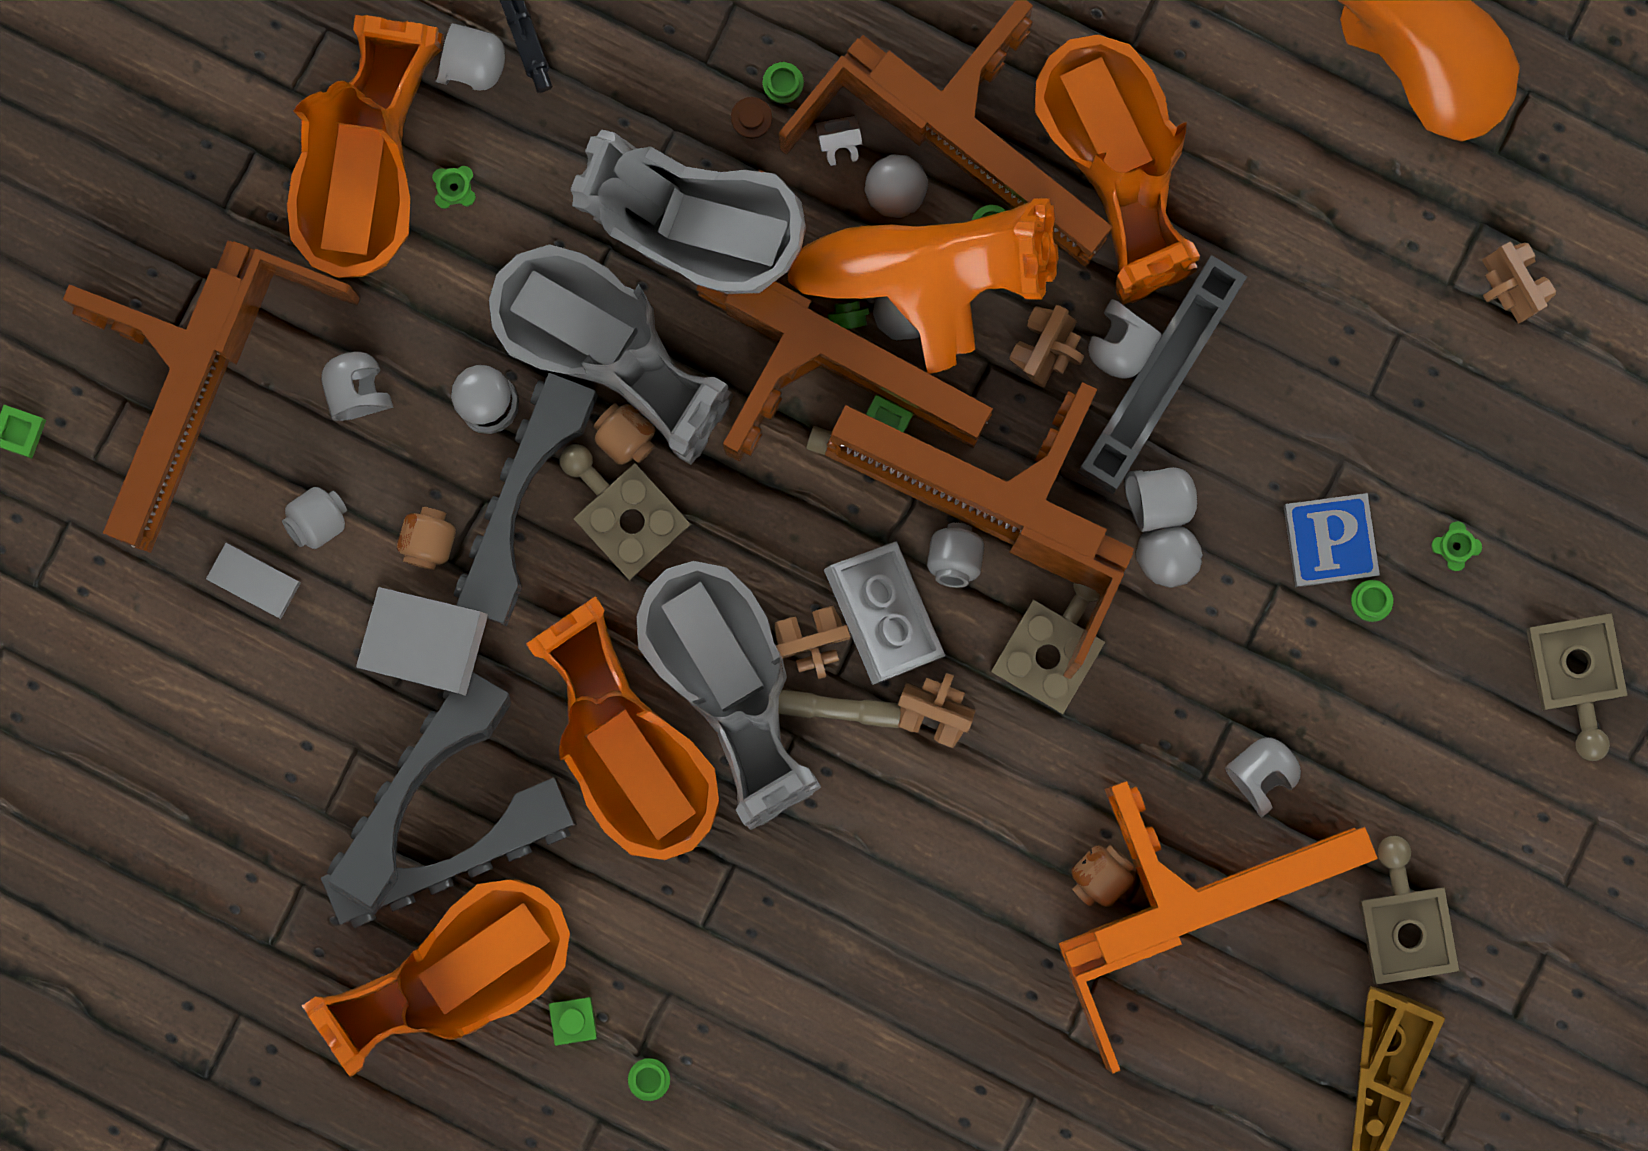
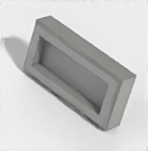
[206,543,301,619]

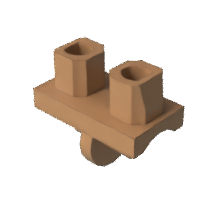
[1482,241,1556,324]
[1010,305,1085,387]
[775,606,850,679]
[898,673,976,748]

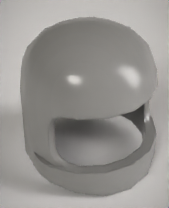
[435,23,505,91]
[1088,299,1162,378]
[321,352,393,421]
[451,365,519,434]
[1124,467,1197,532]
[1225,738,1301,818]

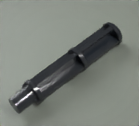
[500,0,553,93]

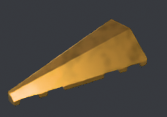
[1352,986,1445,1151]

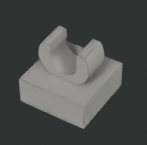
[815,116,862,166]

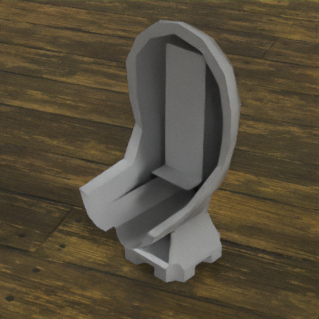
[570,130,806,294]
[489,244,734,465]
[636,561,821,830]

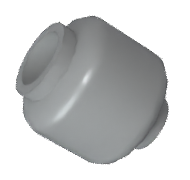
[282,487,347,549]
[927,523,984,588]

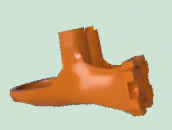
[1338,0,1520,142]
[287,15,444,278]
[1035,35,1200,305]
[788,198,1059,374]
[526,596,719,860]
[302,880,570,1076]

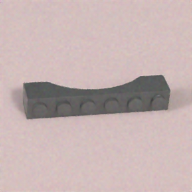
[1078,255,1247,494]
[454,373,598,626]
[327,672,511,915]
[321,777,577,928]

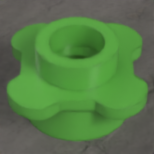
[432,166,476,209]
[1431,521,1482,571]

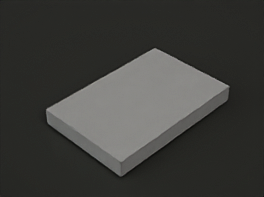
[824,541,945,685]
[356,587,488,696]

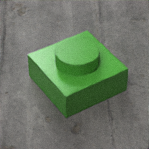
[866,395,913,433]
[0,405,46,459]
[549,997,598,1046]

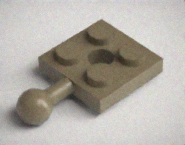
[560,444,691,581]
[991,583,1105,714]
[1526,613,1628,761]
[1359,836,1459,985]

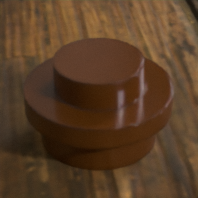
[731,97,772,139]

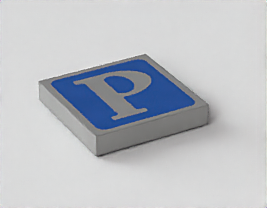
[1284,493,1380,587]

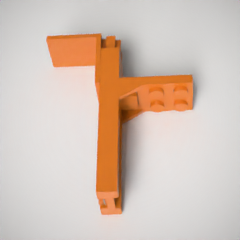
[1058,781,1378,1074]

